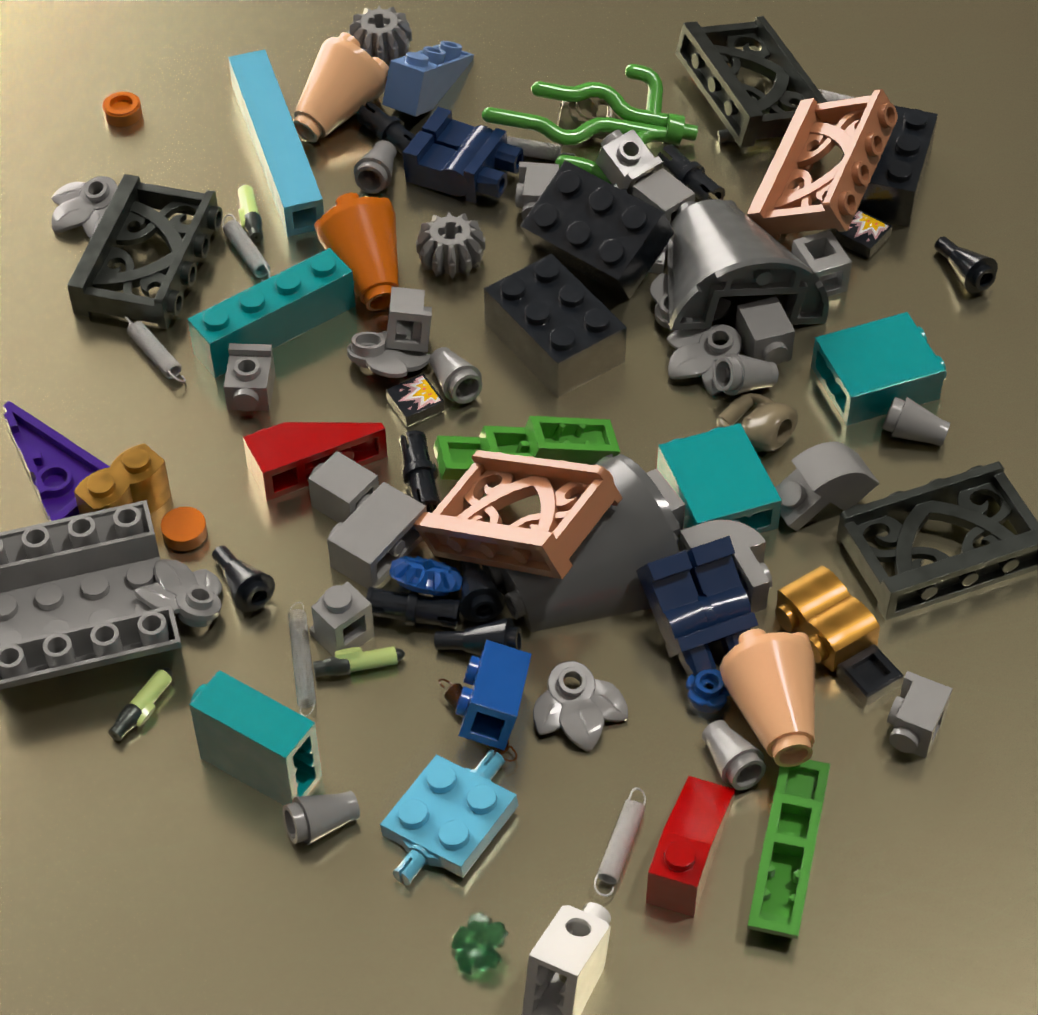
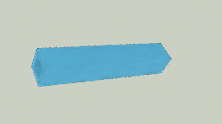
[228,49,324,237]

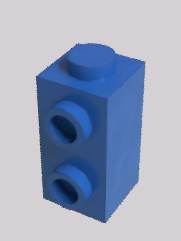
[455,640,532,750]

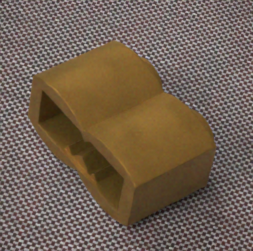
[74,443,171,515]
[775,565,880,671]

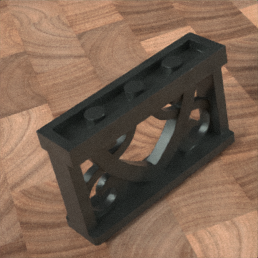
[675,16,828,148]
[67,174,223,329]
[836,461,1038,621]

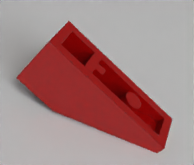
[243,422,388,501]
[646,776,736,917]

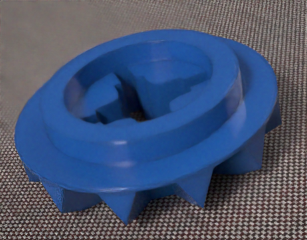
[389,556,463,596]

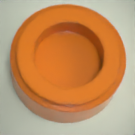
[102,91,142,127]
[161,507,207,551]

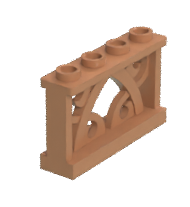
[747,89,898,240]
[413,450,623,579]

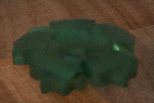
[451,912,509,976]

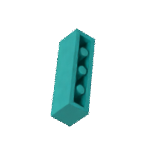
[188,248,356,378]

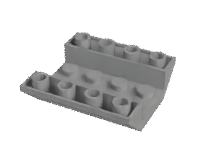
[0,500,182,690]

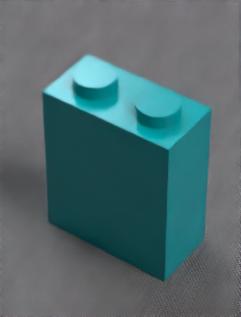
[811,312,947,426]
[657,423,782,533]
[189,670,322,805]

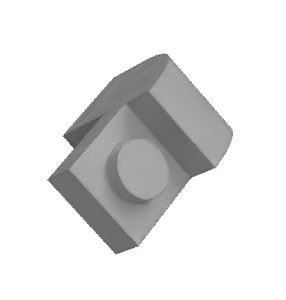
[775,442,880,531]
[679,520,772,613]

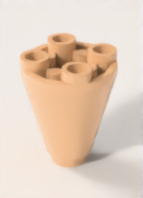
[293,32,389,142]
[720,628,815,767]

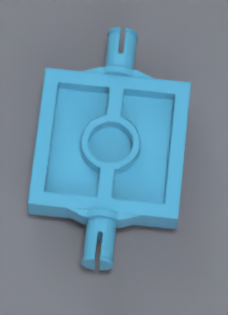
[380,750,518,886]

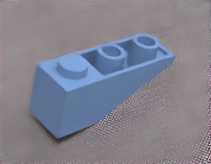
[382,41,474,116]

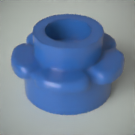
[685,669,730,713]

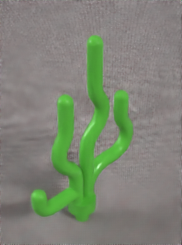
[482,64,698,184]

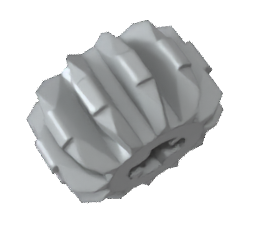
[348,5,412,62]
[416,212,485,280]

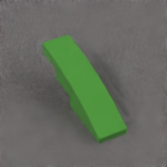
[433,416,620,480]
[747,760,831,939]

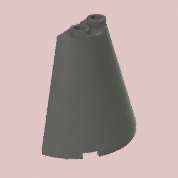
[667,199,829,330]
[482,454,688,632]

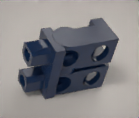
[403,106,524,204]
[636,535,759,676]

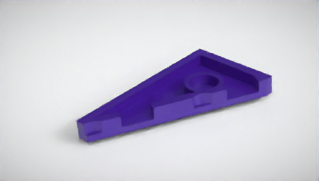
[3,401,110,521]

